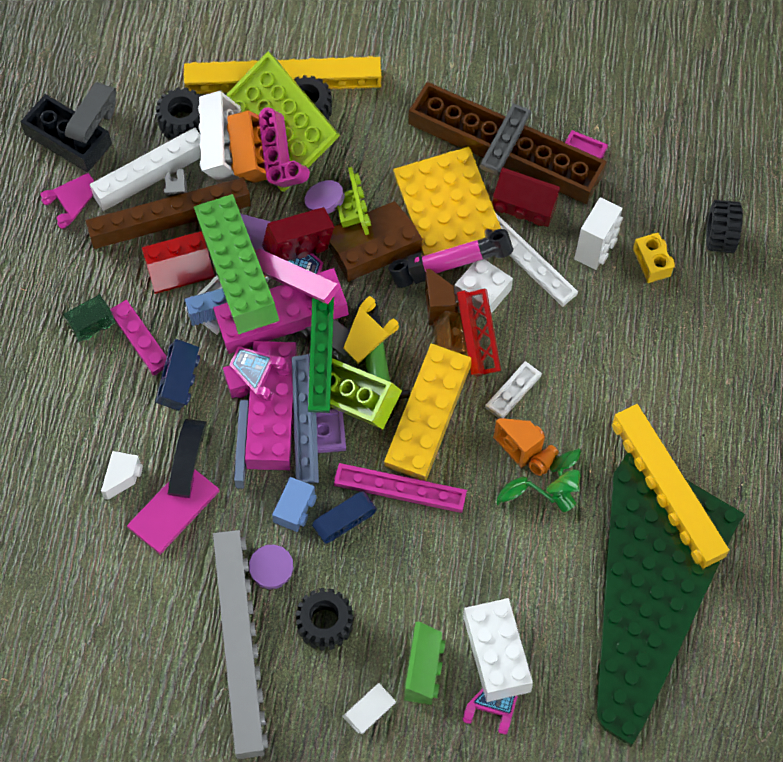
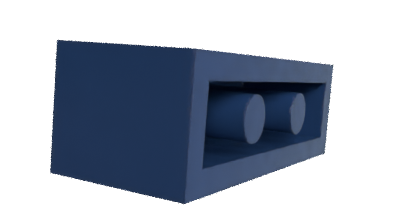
[155,339,200,411]

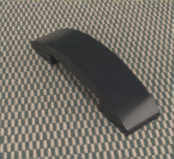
[168,419,207,498]

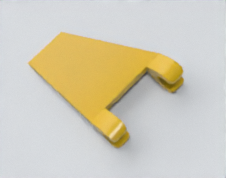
[343,296,399,363]

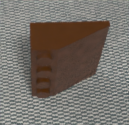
[328,201,422,282]

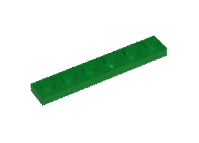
[308,297,334,413]

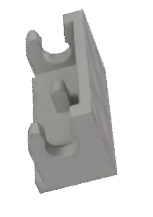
[164,169,187,197]

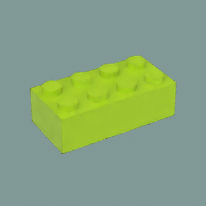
[330,358,402,429]

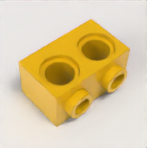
[633,232,675,283]

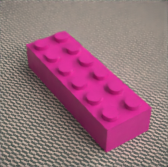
[213,268,349,354]
[245,341,297,471]

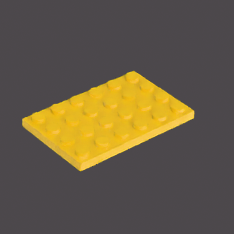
[393,147,501,256]

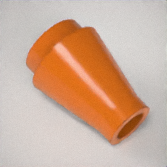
[528,445,559,476]

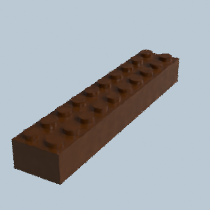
[408,82,607,204]

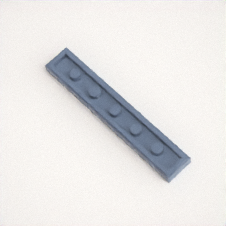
[292,354,319,484]

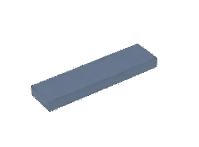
[234,400,249,489]

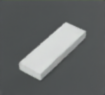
[485,361,542,418]

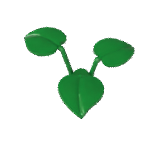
[496,448,581,512]

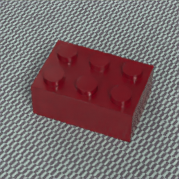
[262,207,334,261]

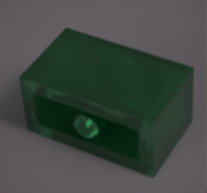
[63,294,115,342]

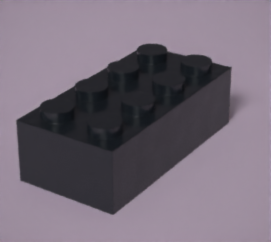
[20,94,112,173]

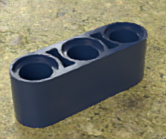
[312,491,377,544]

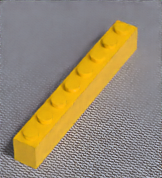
[612,404,729,569]

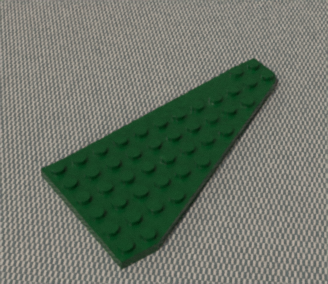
[596,452,745,747]

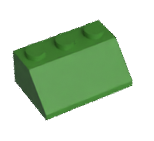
[404,621,446,705]

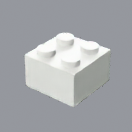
[454,259,513,318]

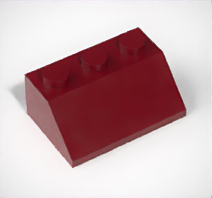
[492,167,560,227]

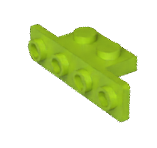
[337,167,371,235]

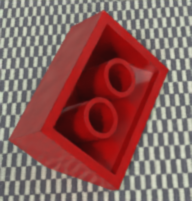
[142,231,215,294]

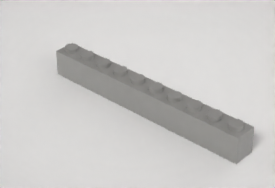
[213,530,268,759]

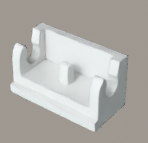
[342,683,396,734]

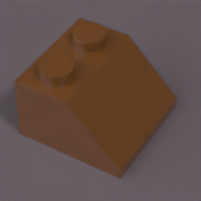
[425,269,459,326]

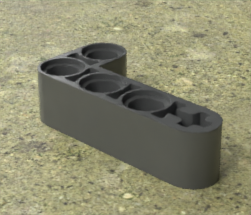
[65,82,116,143]

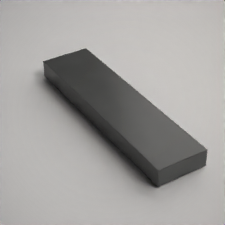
[480,103,531,176]

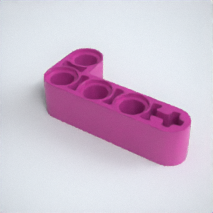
[259,107,310,187]

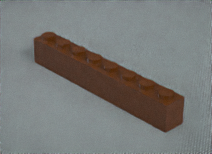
[85,177,251,249]

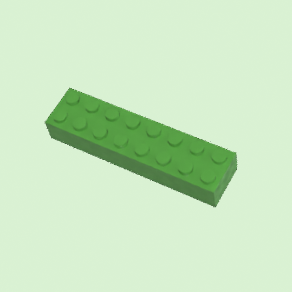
[194,194,280,334]

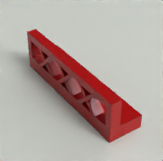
[457,288,501,376]

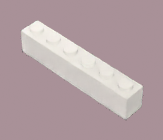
[90,128,201,211]

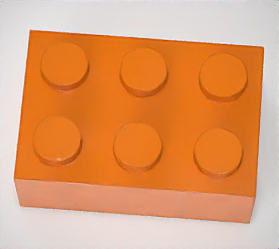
[227,110,267,183]

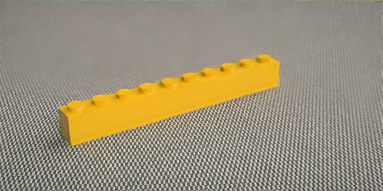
[184,56,381,94]

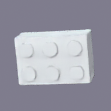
[574,197,623,270]

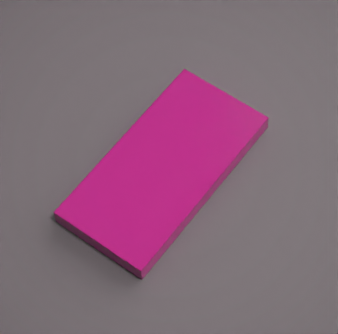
[127,470,220,555]

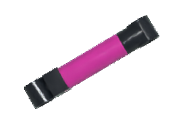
[388,229,514,288]

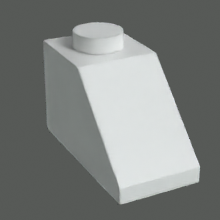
[101,451,143,500]

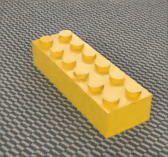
[384,343,471,481]

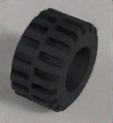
[295,75,332,120]
[156,87,201,140]
[706,200,743,253]
[296,588,353,651]

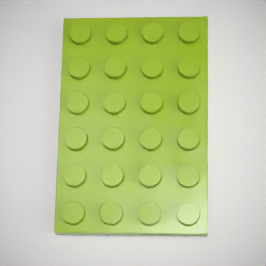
[226,51,340,192]

